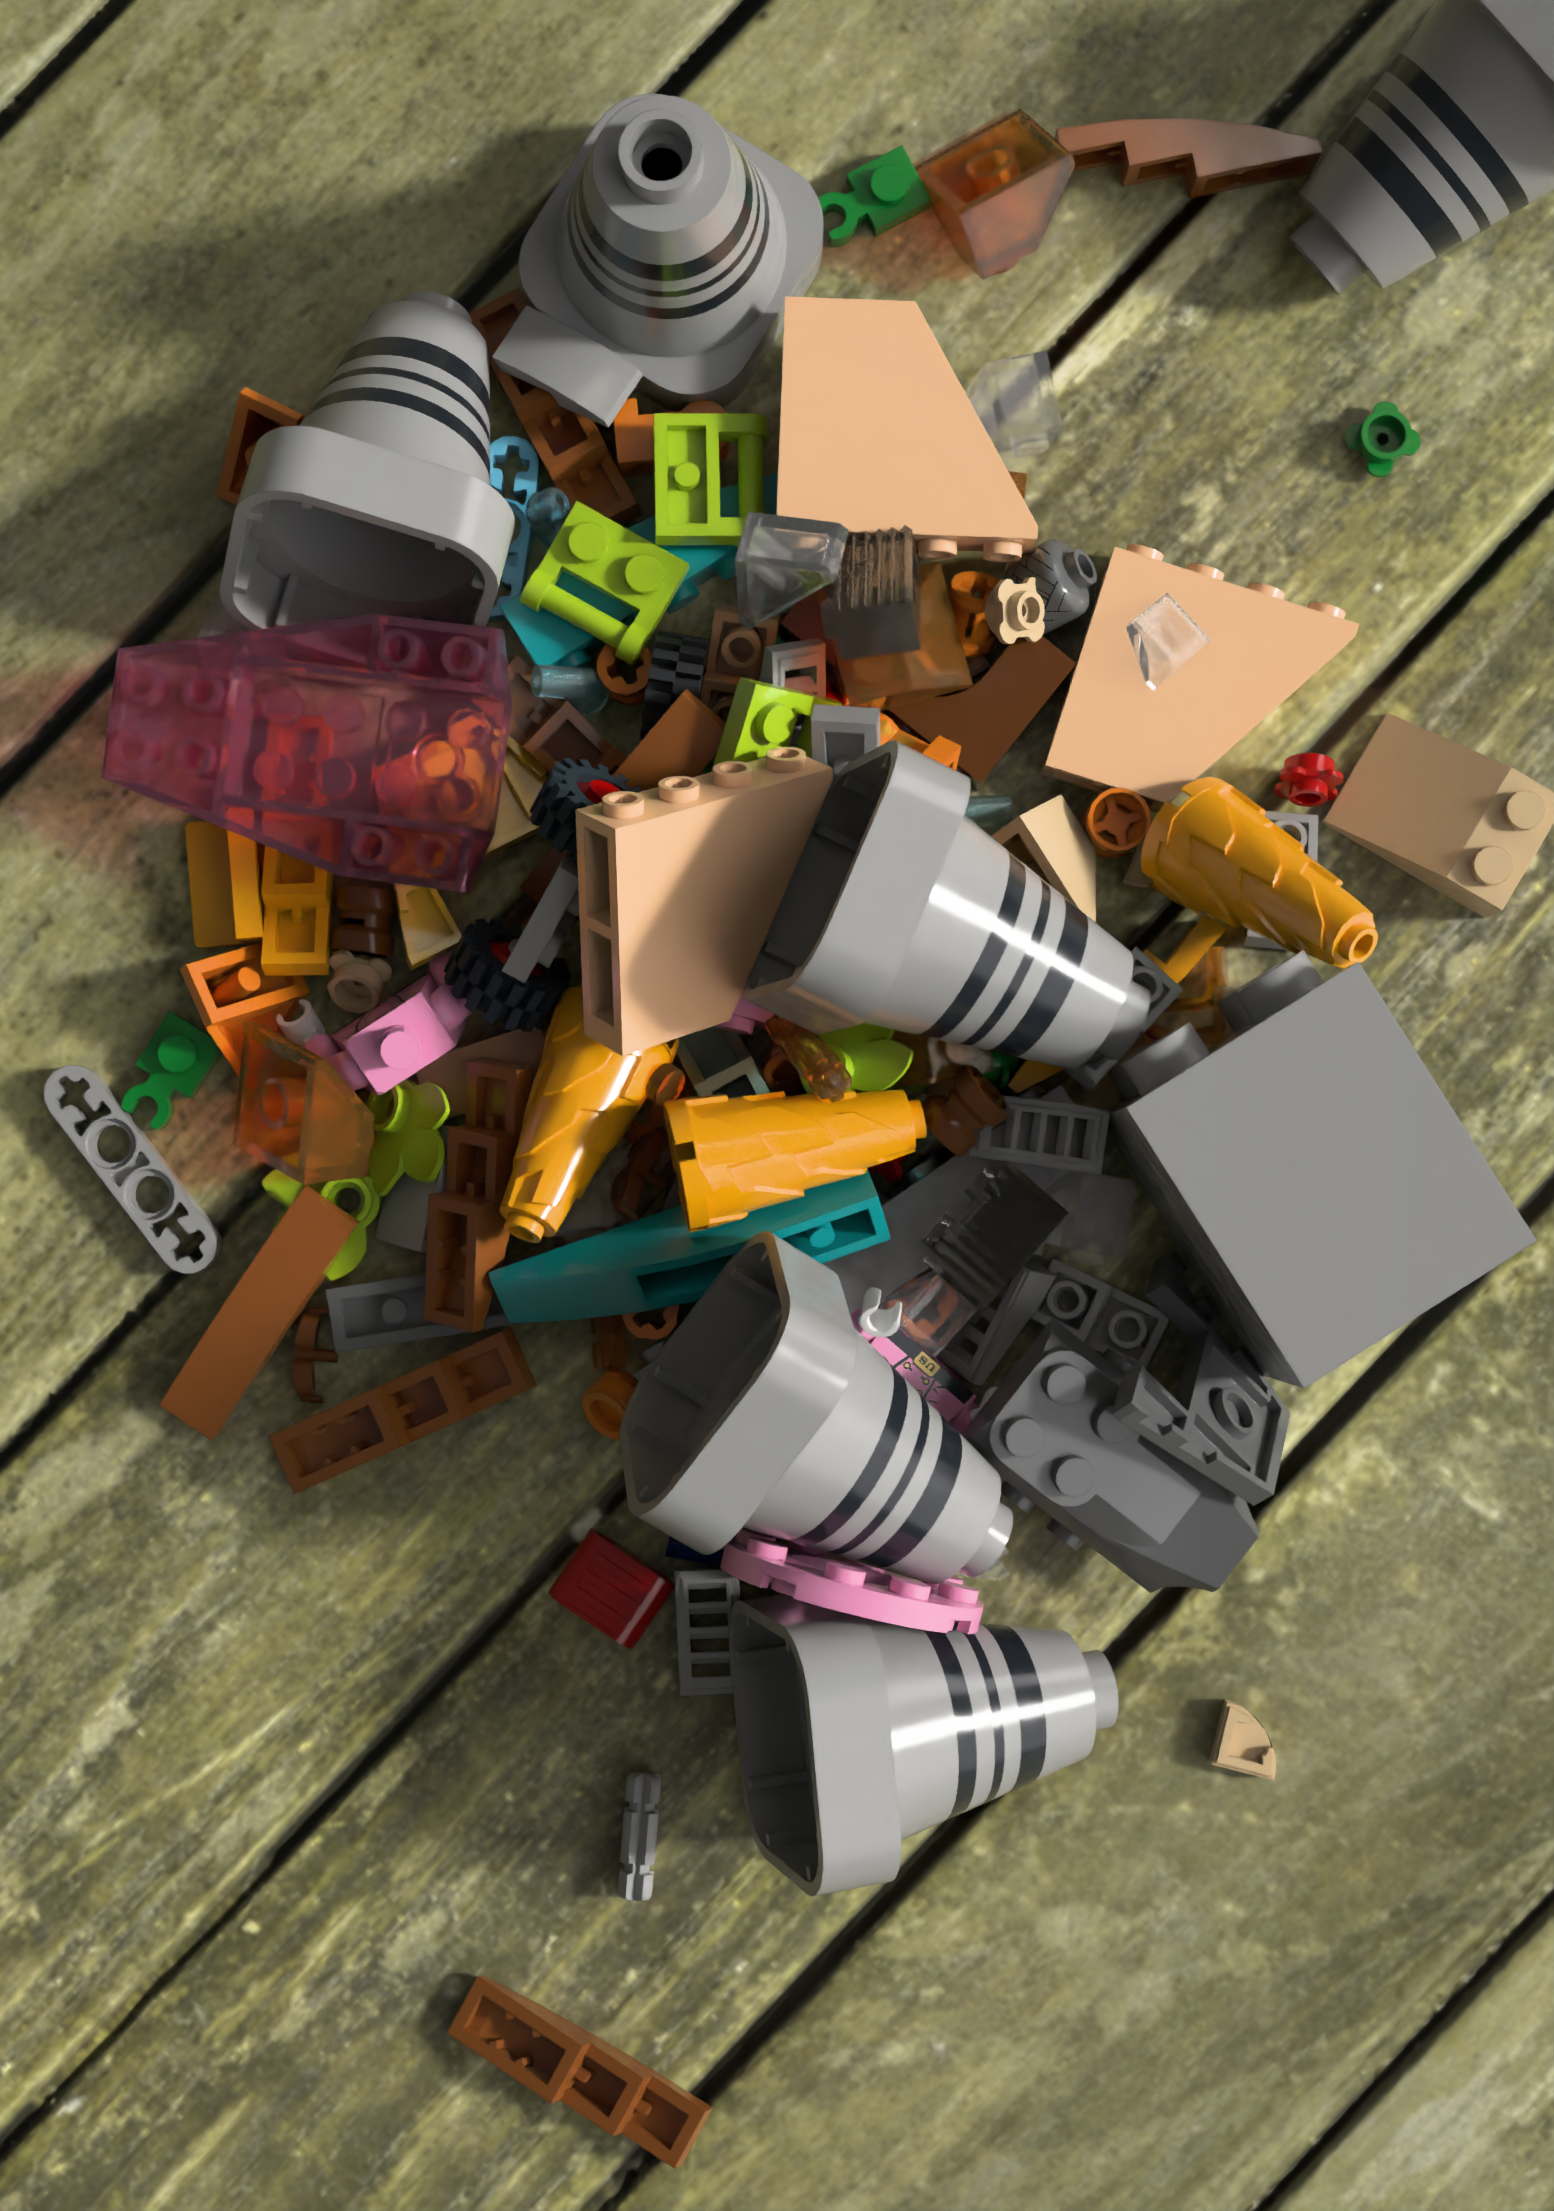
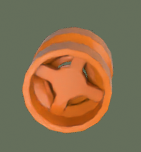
[1079,787,1151,860]

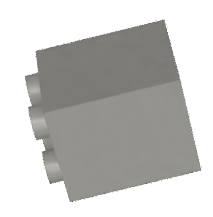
[1107,950,1537,1388]

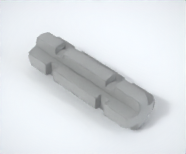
[617,1771,661,1901]

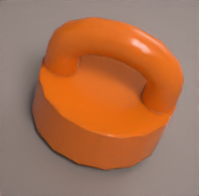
[582,1369,639,1440]

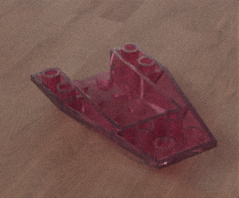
[101,614,512,893]

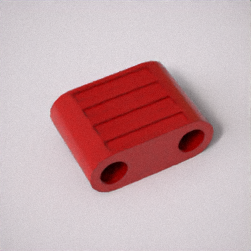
[548,1528,675,1650]

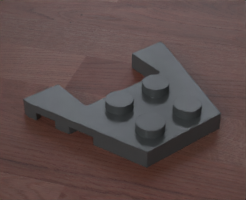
[1112,1250,1290,1506]

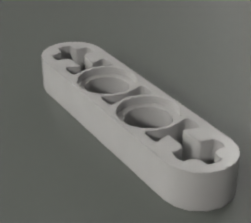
[44,1065,222,1274]

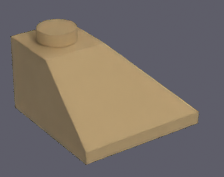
[991,794,1096,922]

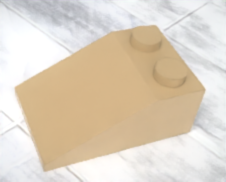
[1322,712,1554,918]

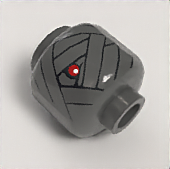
[1002,539,1097,635]

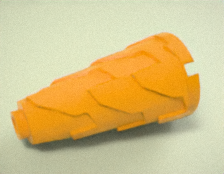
[1141,777,1378,968]
[499,986,679,1243]
[663,1089,927,1232]

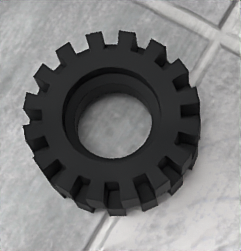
[640,631,710,742]

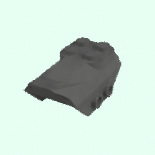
[961,1317,1260,1593]

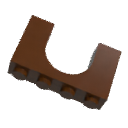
[780,546,1077,792]

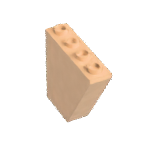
[776,296,1038,562]
[1040,544,1359,812]
[575,747,833,1056]

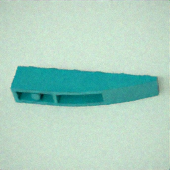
[500,473,784,682]
[488,1169,891,1323]

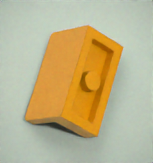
[185,809,265,949]

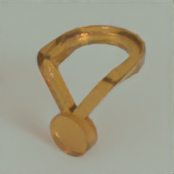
[1143,946,1229,1045]
[623,1063,692,1144]

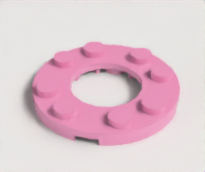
[720,1528,984,1634]

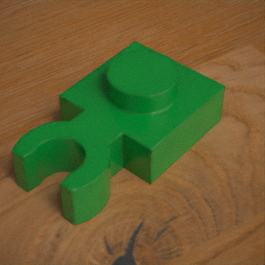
[818,145,932,247]
[121,1011,223,1131]

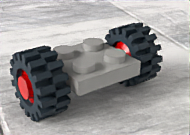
[444,758,643,1032]

